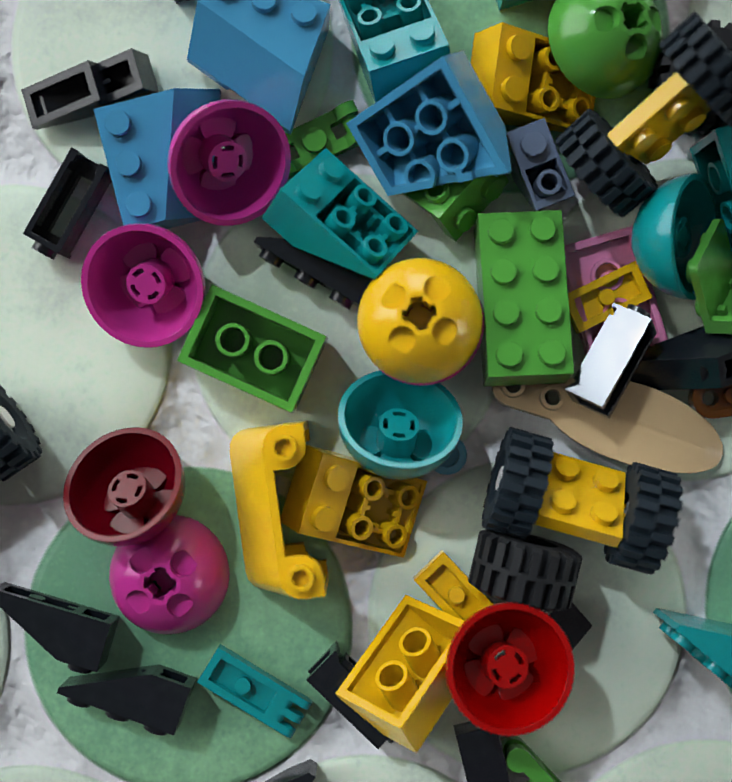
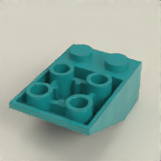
[338,0,450,103]
[262,148,418,279]
[653,608,732,689]

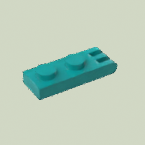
[197,644,313,738]

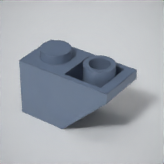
[506,118,575,211]

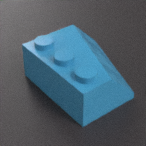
[187,0,330,135]
[93,88,221,229]

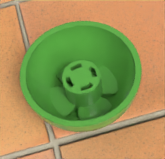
[548,0,663,99]

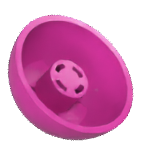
[168,100,291,226]
[81,223,205,348]
[109,515,230,635]

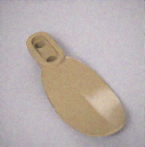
[492,377,723,474]

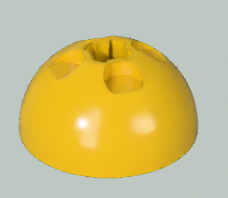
[357,258,483,383]

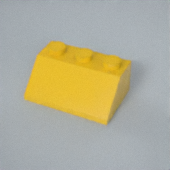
[335,595,464,753]

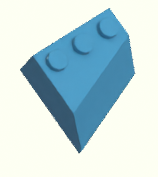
[346,50,512,196]

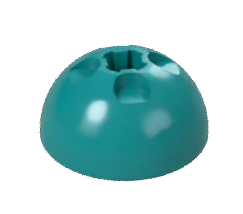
[631,173,718,300]
[338,371,463,480]

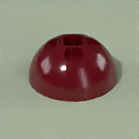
[63,427,186,547]

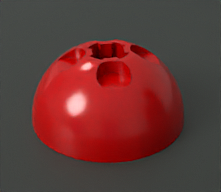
[446,603,575,736]

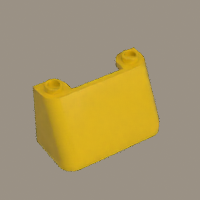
[229,420,329,599]

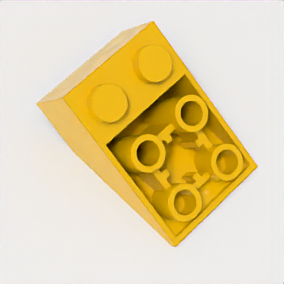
[471,22,595,132]
[280,444,427,558]

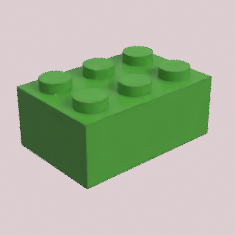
[177,284,328,413]

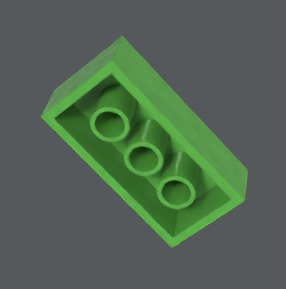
[474,210,574,387]

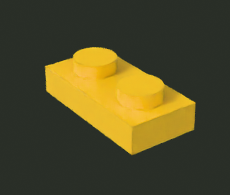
[568,261,653,334]
[413,550,494,621]

